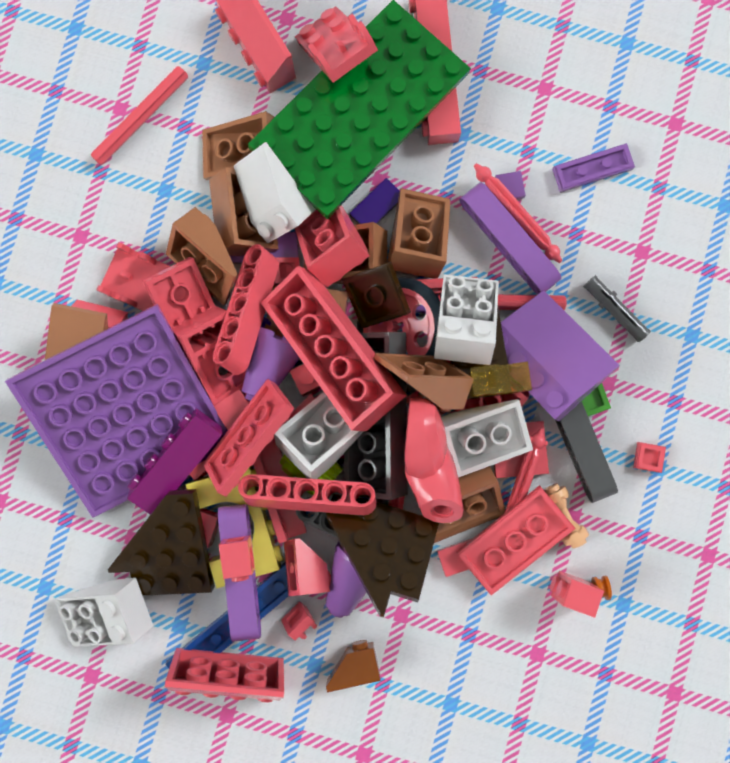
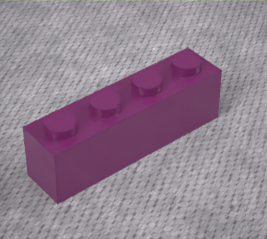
[127,408,222,515]

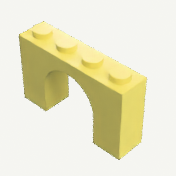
[186,466,284,589]

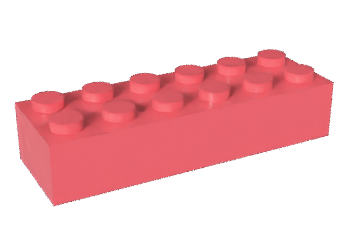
[261,266,407,431]

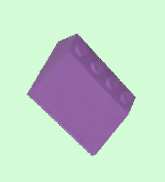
[501,290,620,421]

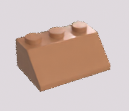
[209,167,279,256]
[414,466,505,543]

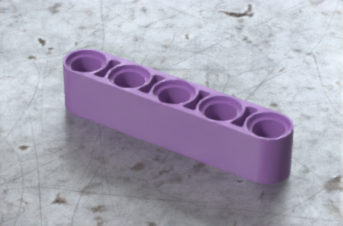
[459,182,562,295]
[218,504,261,642]

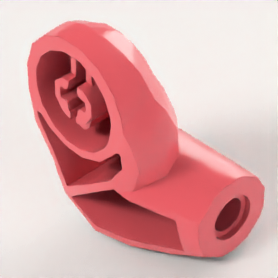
[404,397,464,523]

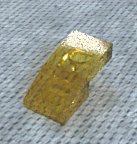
[470,361,532,396]

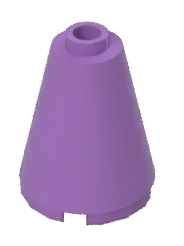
[242,327,300,401]
[326,541,367,618]

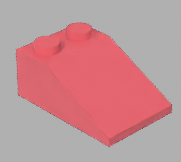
[295,205,369,288]

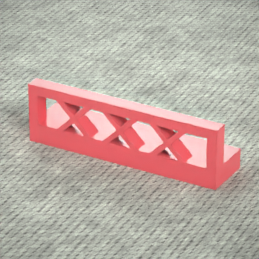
[254,437,307,544]

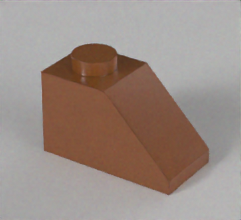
[326,640,381,693]

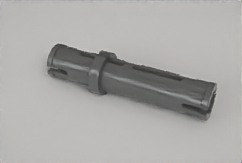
[583,275,651,342]

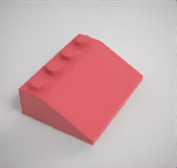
[165,648,284,703]

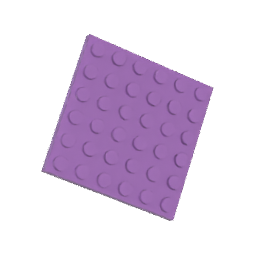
[5,304,228,518]

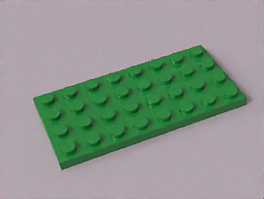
[248,0,471,219]

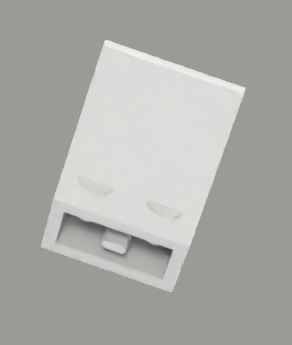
[434,274,499,365]
[55,578,153,646]

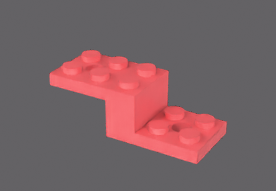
[142,257,246,405]

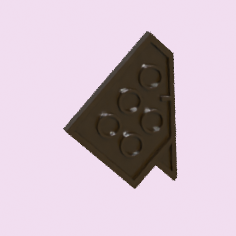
[108,489,215,595]
[326,493,439,618]

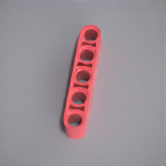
[213,244,279,375]
[238,474,376,515]

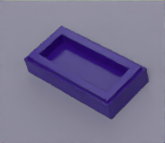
[350,178,400,224]

